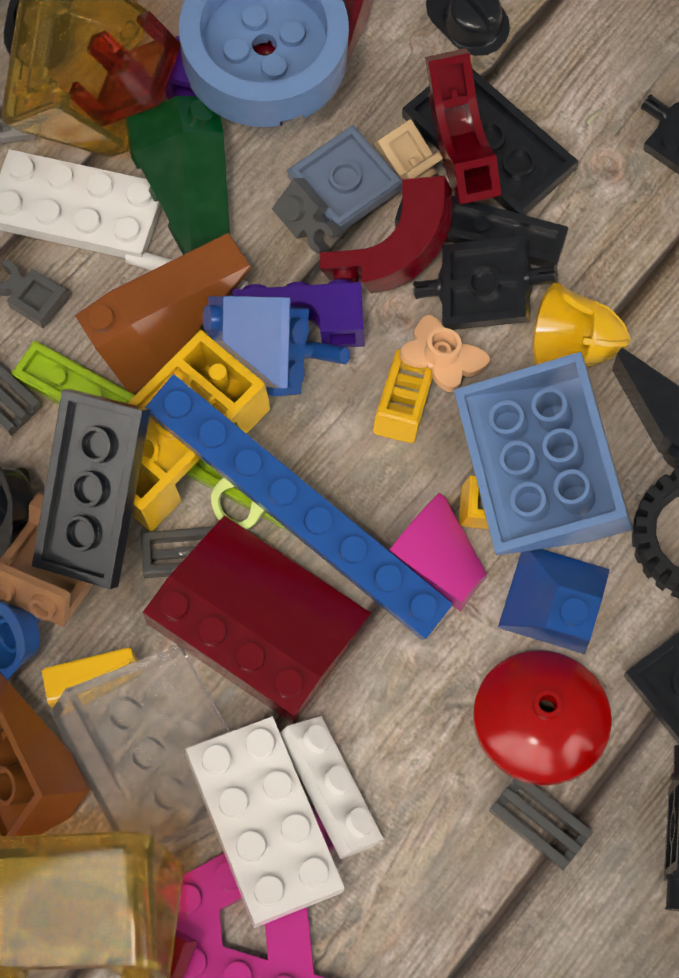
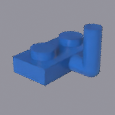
[266,306,350,396]

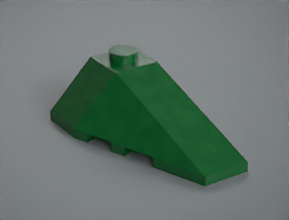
[125,96,230,255]

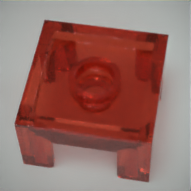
[68,11,180,127]

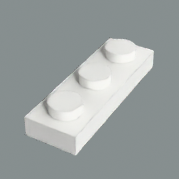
[280,716,384,859]

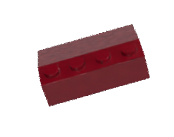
[142,515,371,724]

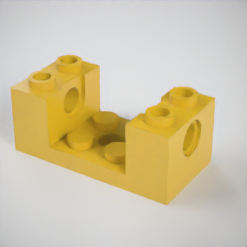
[127,330,270,532]

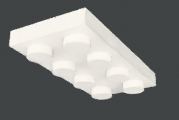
[0,149,162,258]
[185,716,344,928]

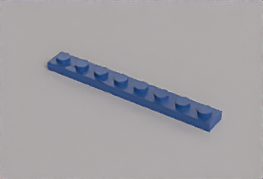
[145,374,453,640]

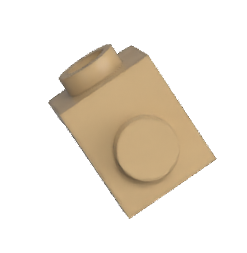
[373,119,443,180]

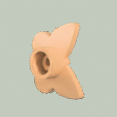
[400,315,490,392]

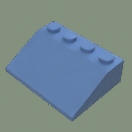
[454,352,633,555]

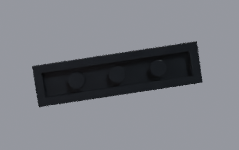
[395,196,569,267]

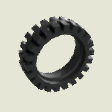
[632,468,679,599]

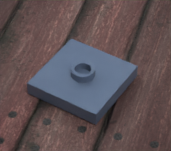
[287,125,402,232]

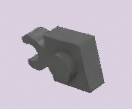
[272,178,342,254]
[0,260,69,329]

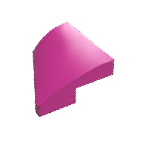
[389,493,487,612]

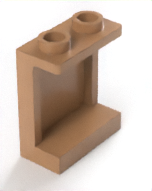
[0,493,93,627]

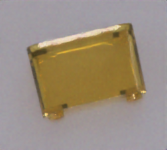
[2,0,147,157]
[0,831,184,978]

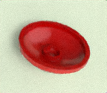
[473,651,612,785]

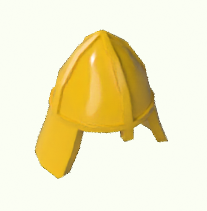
[532,283,631,366]

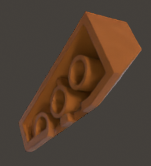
[75,233,252,395]
[0,673,89,853]

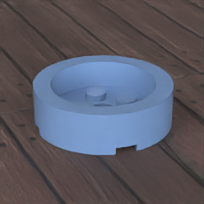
[179,0,349,127]

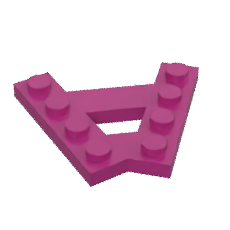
[156,804,334,978]

